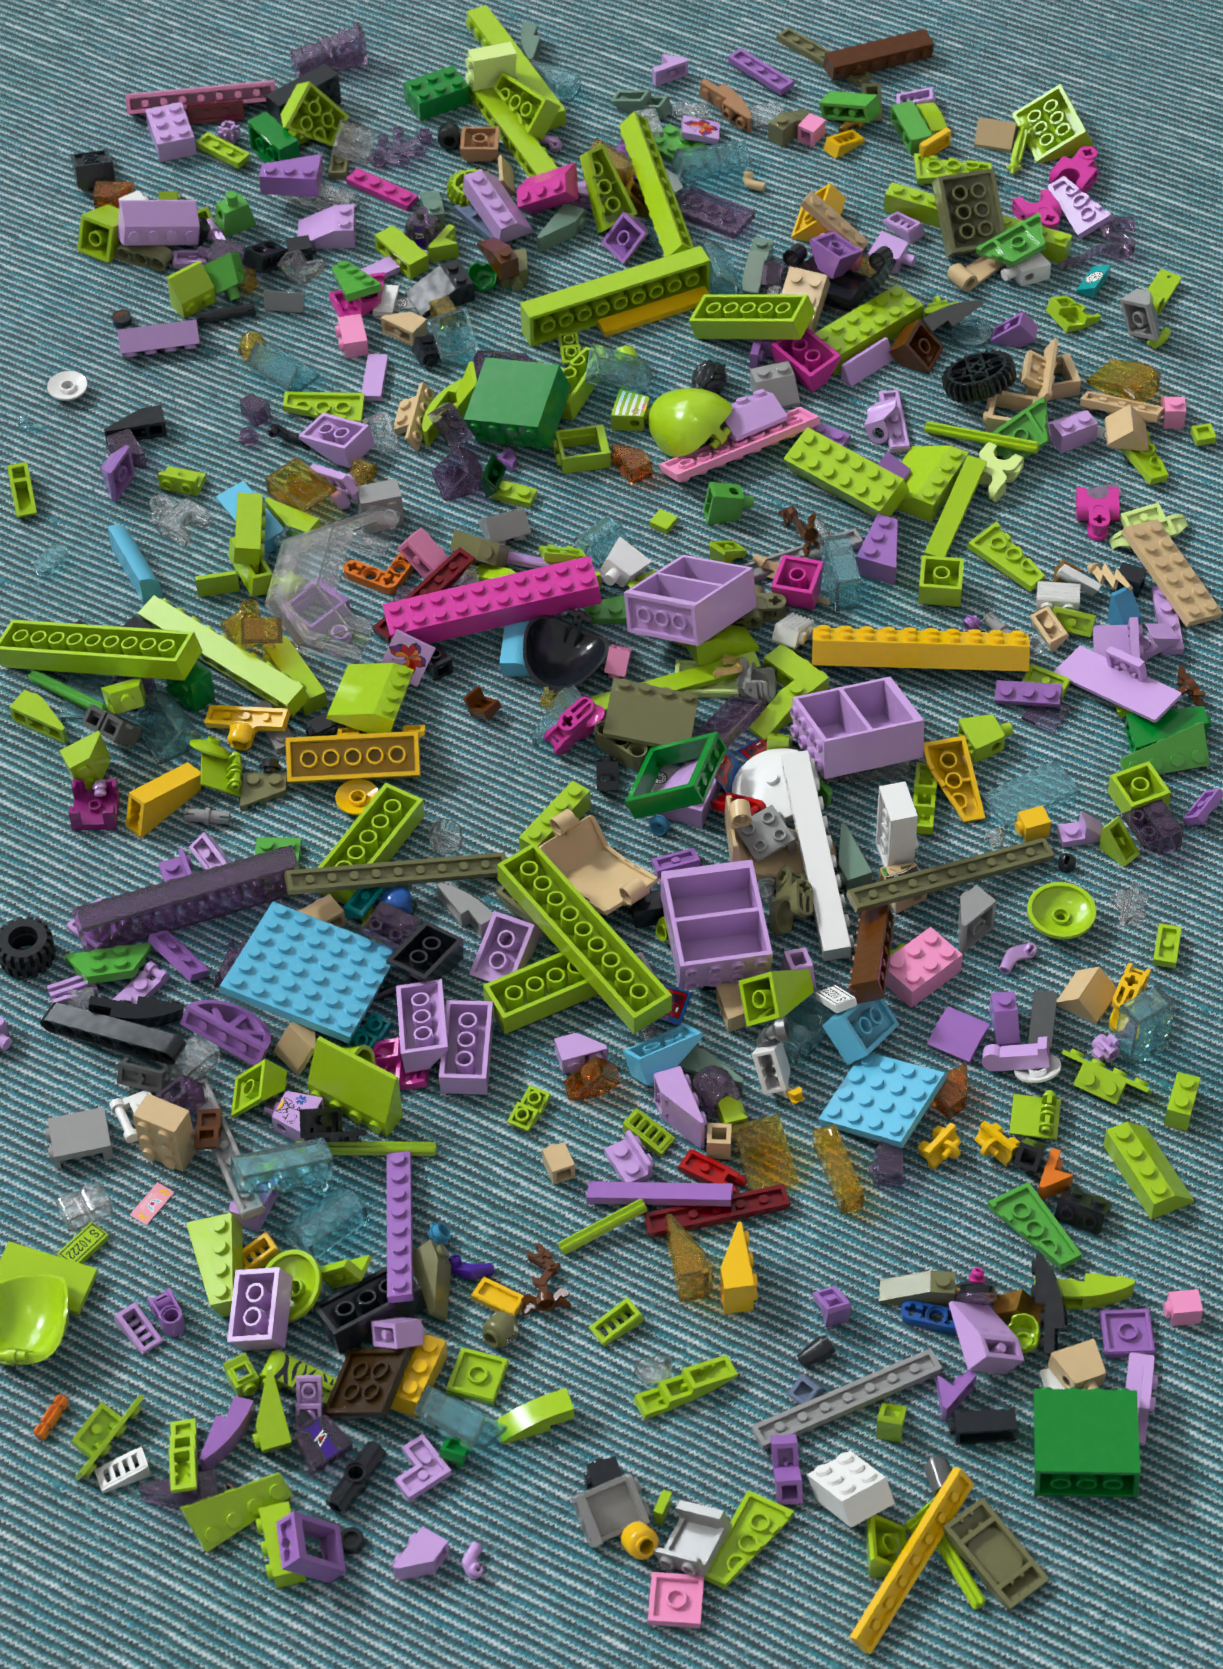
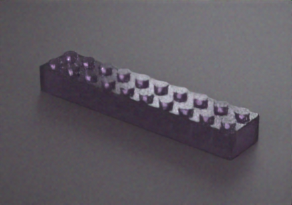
[72,845,300,952]

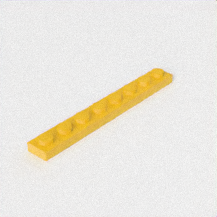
[849,1467,975,1655]

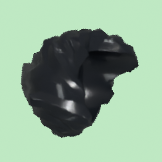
[692,360,727,394]

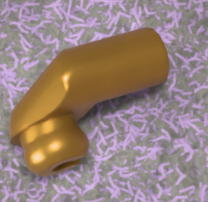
[838,121,865,133]

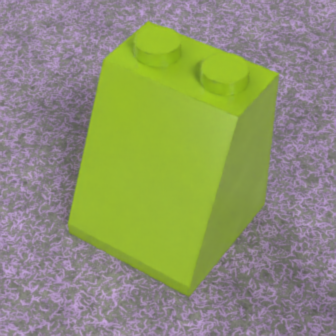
[77,204,121,263]
[738,969,814,1027]

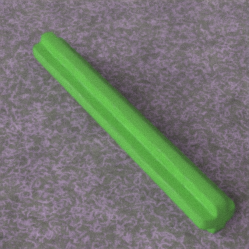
[28,670,107,711]

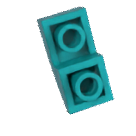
[346,1012,393,1050]

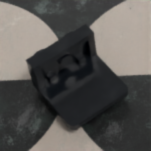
[299,1107,366,1143]

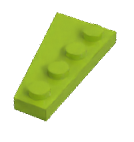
[914,153,992,184]
[283,392,365,423]
[1120,430,1169,485]
[968,521,1045,592]
[704,1490,794,1589]

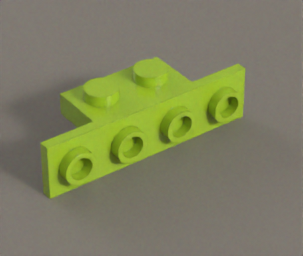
[1062,1048,1152,1105]
[69,1395,144,1481]

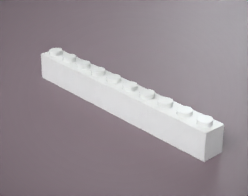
[781,750,854,961]

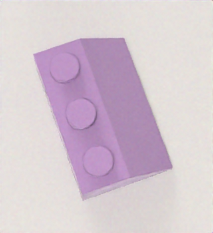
[720,389,789,441]

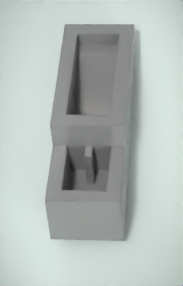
[437,882,493,938]

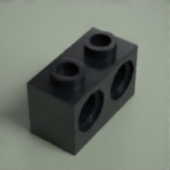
[242,240,288,274]

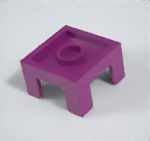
[69,779,120,830]

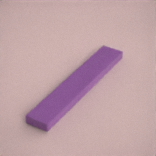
[586,1181,733,1206]

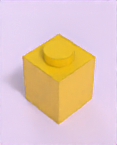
[1014,805,1051,842]

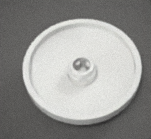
[732,748,820,823]

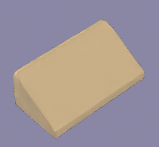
[498,155,515,195]
[1030,606,1069,653]

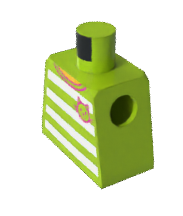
[611,389,650,431]

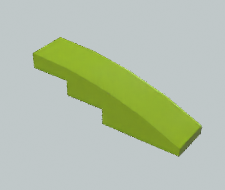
[913,762,937,835]
[633,1354,738,1420]
[169,1418,198,1494]

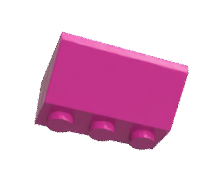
[517,163,578,215]
[771,328,841,393]

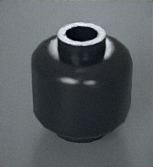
[437,122,461,150]

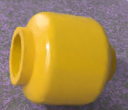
[621,1521,659,1560]

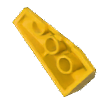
[924,735,986,823]

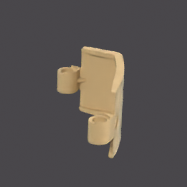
[724,795,837,882]
[539,809,659,915]

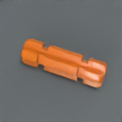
[33,1394,69,1440]

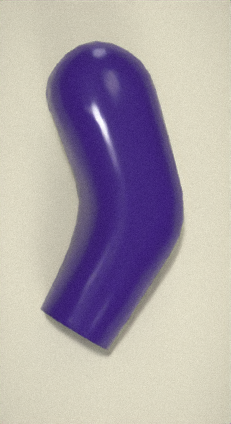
[449,1254,494,1280]

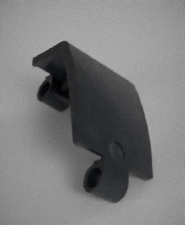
[783,243,897,306]

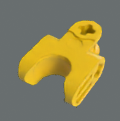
[1109,963,1151,1034]

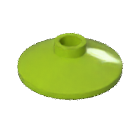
[189,736,231,759]

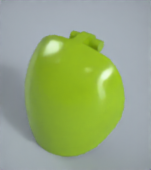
[648,388,732,457]
[0,1274,70,1365]

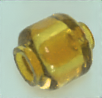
[238,331,265,362]

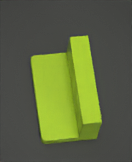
[195,570,240,597]
[320,1255,373,1289]

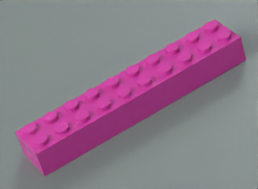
[382,556,602,644]

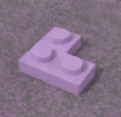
[395,1434,452,1502]

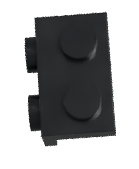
[1054,1186,1113,1235]

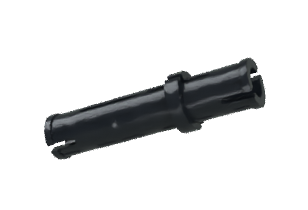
[196,302,256,325]

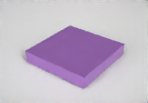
[1099,1309,1155,1358]

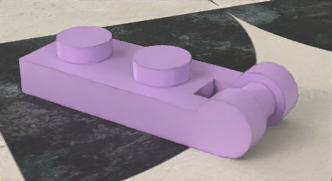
[112,961,170,1004]

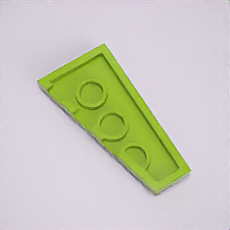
[179,1472,293,1552]

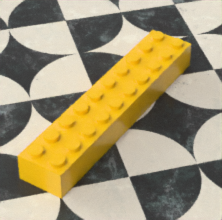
[812,625,1030,671]

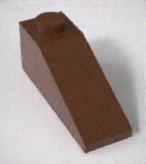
[477,237,519,281]

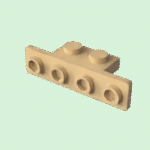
[1021,338,1059,401]
[392,382,434,451]

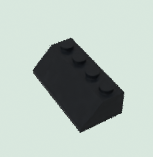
[313,1266,427,1355]

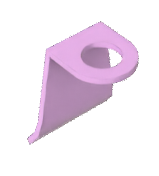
[864,400,897,444]

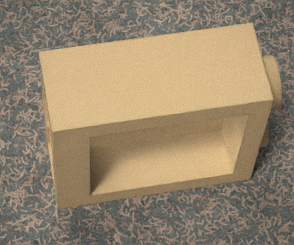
[1020,353,1081,401]
[983,391,1038,433]

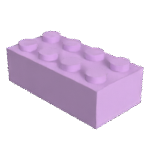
[439,1000,494,1095]

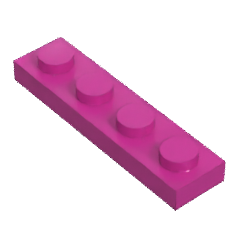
[346,168,419,212]

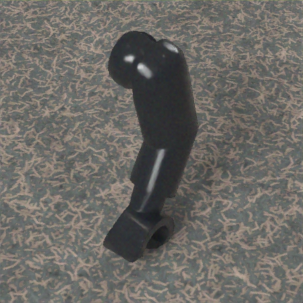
[267,423,310,450]

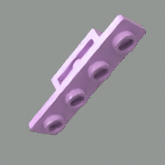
[1126,1353,1158,1446]

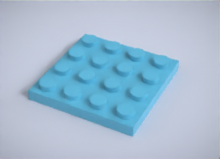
[818,1053,947,1148]

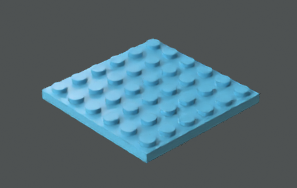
[219,901,396,1044]

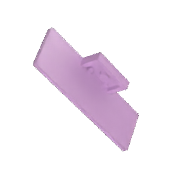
[1054,646,1182,723]

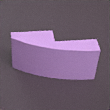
[296,1375,323,1430]

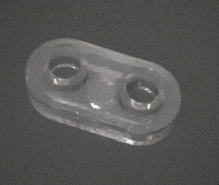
[672,101,709,120]

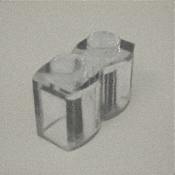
[56,1182,113,1232]

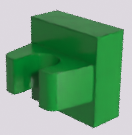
[439,1435,472,1469]

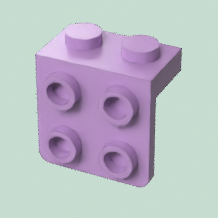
[1093,617,1144,658]

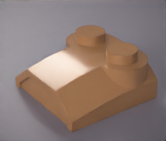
[460,126,500,162]

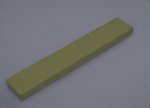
[776,27,872,88]

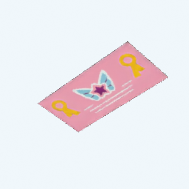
[130,1182,174,1225]

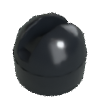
[1058,853,1076,873]

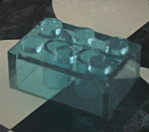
[820,534,861,612]
[1115,985,1176,1066]

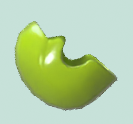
[1008,1313,1041,1354]

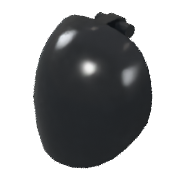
[523,608,609,691]

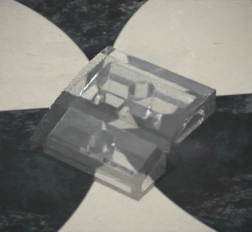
[331,119,376,166]

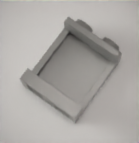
[45,1107,114,1169]
[570,1474,651,1547]
[654,1500,732,1577]

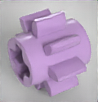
[218,121,240,144]
[1091,1033,1120,1062]

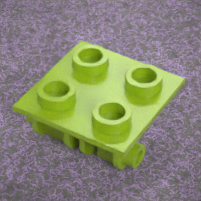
[200,752,242,797]
[1009,1090,1061,1140]

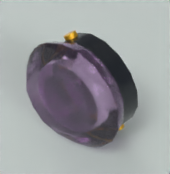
[954,1281,998,1305]

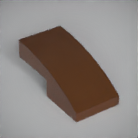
[194,1108,223,1150]

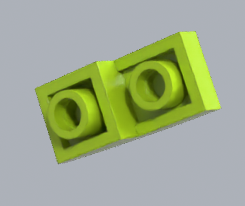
[916,102,947,134]
[558,332,581,365]
[507,1085,552,1132]

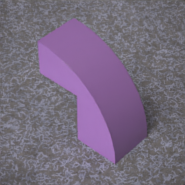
[770,1434,803,1505]

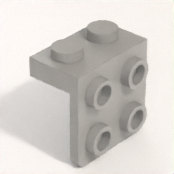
[735,805,798,862]

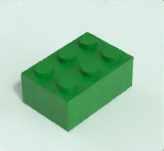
[403,65,471,121]
[247,112,301,163]

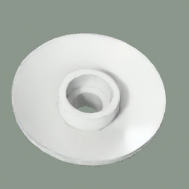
[47,371,88,401]
[1014,1055,1061,1083]

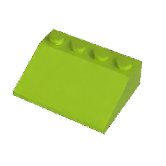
[1012,84,1094,163]
[896,445,969,522]
[326,663,414,733]
[307,1036,403,1137]

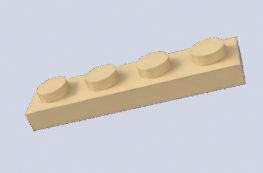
[800,190,869,250]
[1080,391,1164,423]

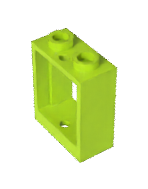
[552,424,611,474]

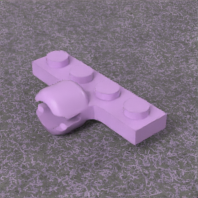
[308,464,359,509]

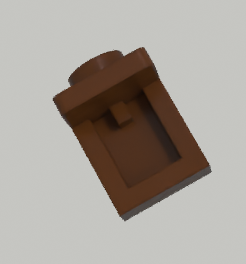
[463,686,502,719]

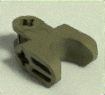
[730,585,786,629]
[769,865,813,936]

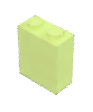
[465,42,517,91]

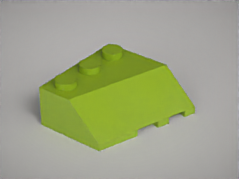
[281,81,349,147]

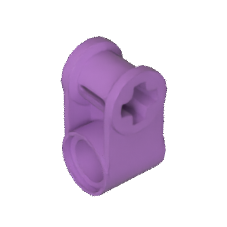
[147,1288,186,1337]

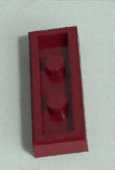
[187,100,245,125]

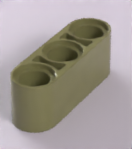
[115,243,173,272]
[594,721,648,771]

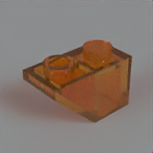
[93,181,135,209]
[610,443,653,484]
[564,1056,620,1101]
[931,1063,967,1120]

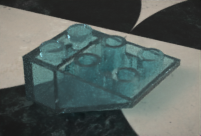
[764,987,836,1065]

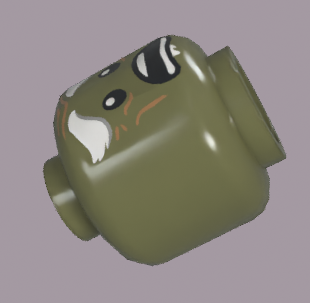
[482,1311,519,1348]

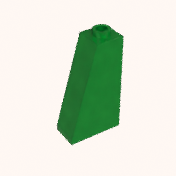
[1124,706,1211,753]

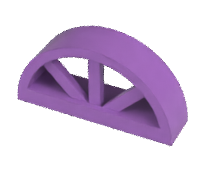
[180,1000,271,1065]

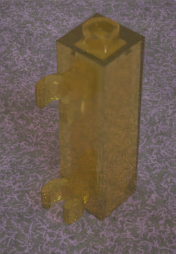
[812,1124,864,1213]

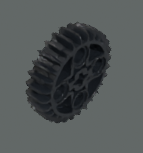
[942,350,1017,403]

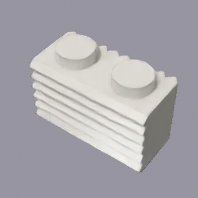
[1036,581,1081,612]
[772,612,815,649]

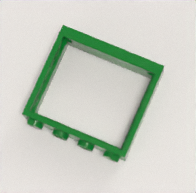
[625,731,727,819]

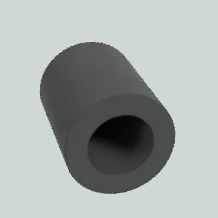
[924,1456,952,1497]

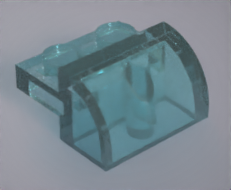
[573,516,633,568]

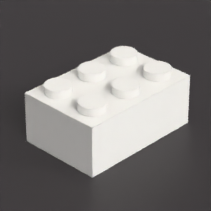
[807,1451,895,1527]

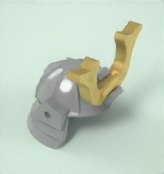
[713,654,777,704]

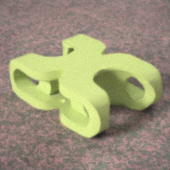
[979,442,1024,502]

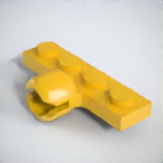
[204,705,291,751]

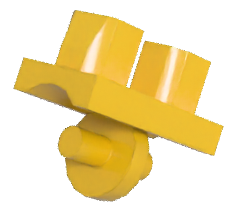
[974,1121,1020,1166]
[918,1123,961,1169]

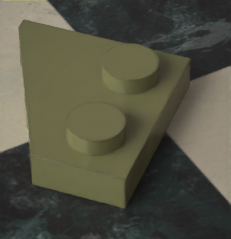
[240,773,288,811]

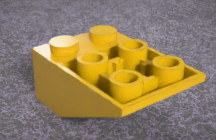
[720,1222,758,1315]

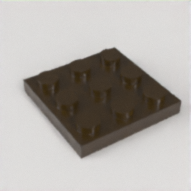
[323,1348,413,1419]

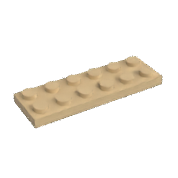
[1121,519,1223,627]

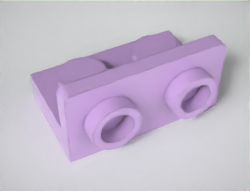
[604,1130,654,1182]

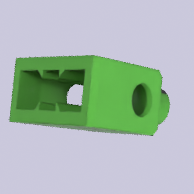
[215,191,256,238]
[203,252,246,302]
[703,482,754,525]

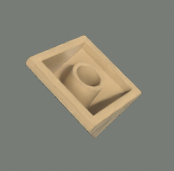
[974,117,1018,152]
[1105,404,1149,452]
[1056,967,1117,1025]
[273,1022,316,1075]

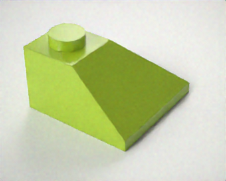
[453,361,477,422]
[231,1059,287,1118]

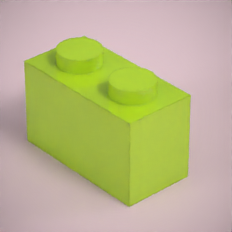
[1164,1072,1201,1131]

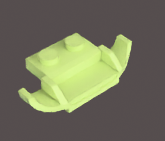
[1109,502,1188,549]

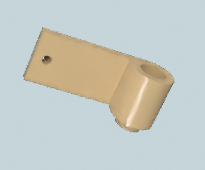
[947,256,1005,292]

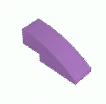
[199,1396,256,1472]

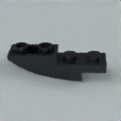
[88,995,184,1028]
[1031,1253,1068,1357]

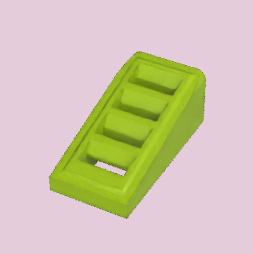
[623,1108,675,1156]
[589,1297,645,1347]

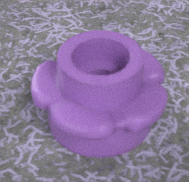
[962,614,982,630]

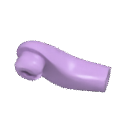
[999,943,1037,975]

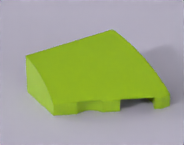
[1046,296,1101,333]

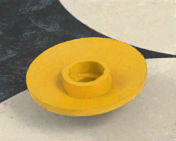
[335,779,379,815]

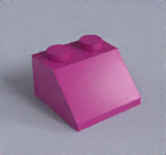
[771,555,824,610]

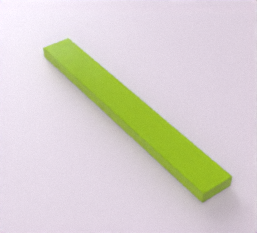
[590,651,761,713]

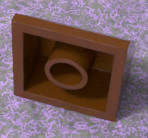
[889,319,944,374]

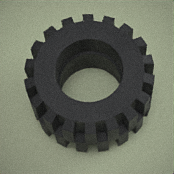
[0,917,56,979]

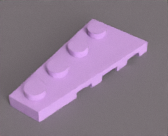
[1048,176,1114,239]

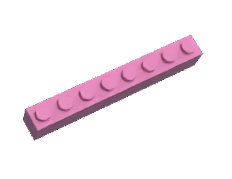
[125,80,275,114]

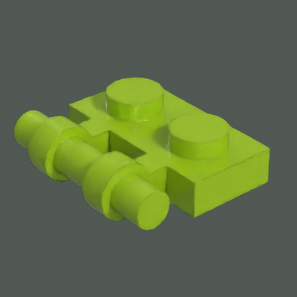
[539,544,586,565]

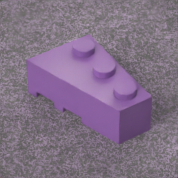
[259,154,324,197]
[856,514,898,585]

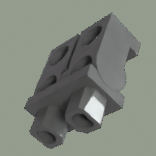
[81,704,143,747]

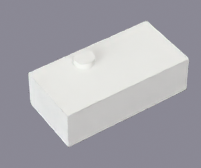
[876,782,918,867]

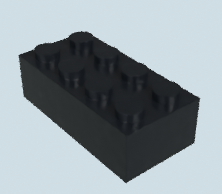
[265,63,342,130]

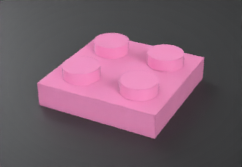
[648,1572,704,1628]

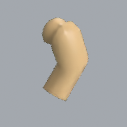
[742,171,766,192]

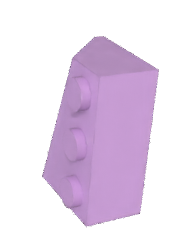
[655,759,721,828]

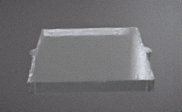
[748,102,785,129]

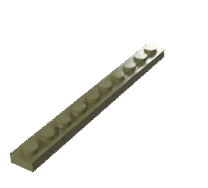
[846,837,1055,913]
[284,852,506,895]

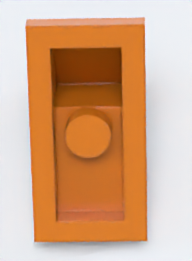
[1038,1148,1073,1200]

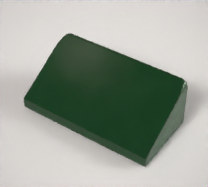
[481,454,507,498]

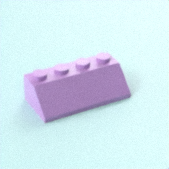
[463,170,533,243]
[117,200,200,245]
[117,320,200,357]
[396,979,448,1073]

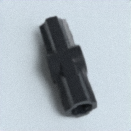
[326,1441,387,1515]

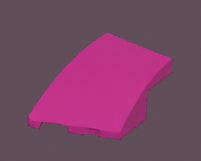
[329,272,385,317]
[373,1037,430,1090]

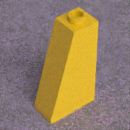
[126,762,201,838]

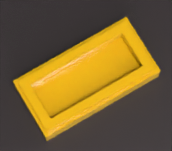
[919,127,951,158]
[471,1277,524,1318]

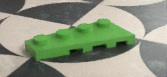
[331,261,382,302]
[987,1182,1082,1270]

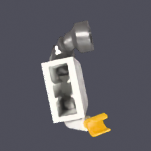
[752,1017,805,1105]

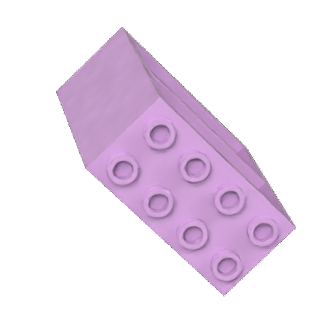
[624,555,756,646]
[790,677,924,779]
[660,860,773,990]

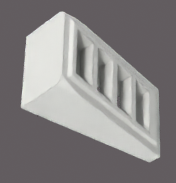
[95,1447,151,1494]

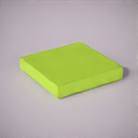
[446,1347,509,1406]

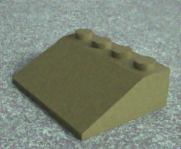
[932,168,1005,258]
[602,678,699,747]

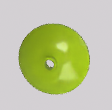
[1027,882,1096,939]
[265,1249,322,1322]

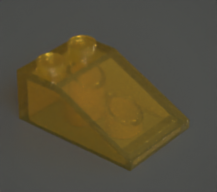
[1086,359,1161,403]
[265,457,337,512]
[221,617,283,649]
[732,1114,799,1191]
[666,1214,713,1302]

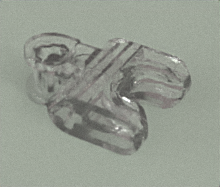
[149,495,212,547]

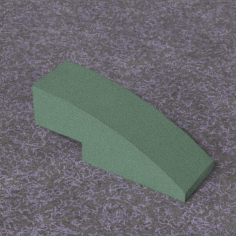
[521,22,541,68]
[610,90,672,119]

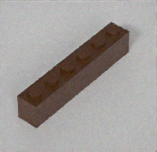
[823,29,934,81]
[848,904,895,1004]

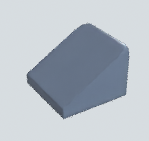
[787,1374,825,1404]

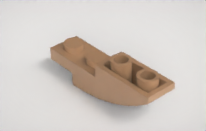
[700,79,752,133]

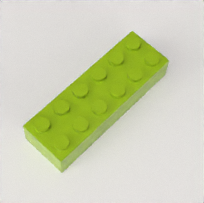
[815,284,923,376]
[689,294,815,340]
[783,427,910,518]
[318,783,425,905]
[483,952,598,1034]

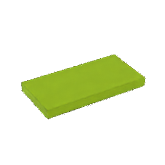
[0,1241,99,1315]

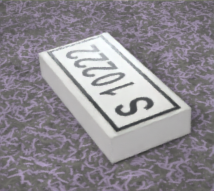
[815,985,857,1013]

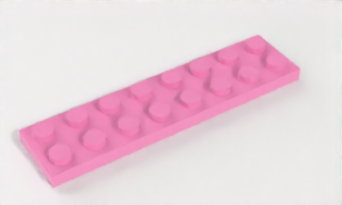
[659,407,821,482]

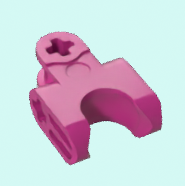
[1049,146,1099,193]
[1012,189,1062,231]
[1075,487,1120,541]
[543,697,606,756]

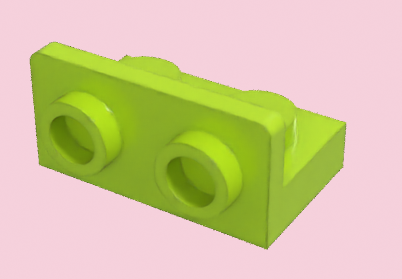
[158,466,207,496]

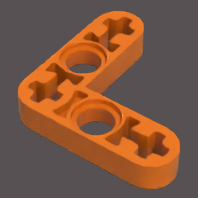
[343,553,415,595]

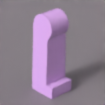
[982,1036,1051,1071]

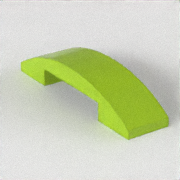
[422,379,462,447]

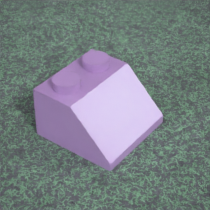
[1048,410,1098,454]

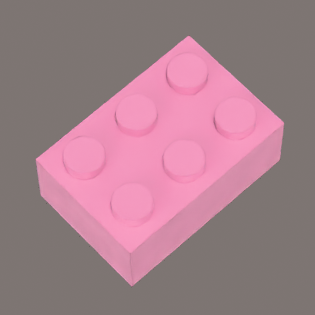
[886,927,963,1008]

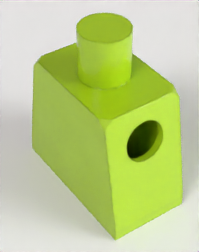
[101,677,147,714]
[957,714,1013,763]

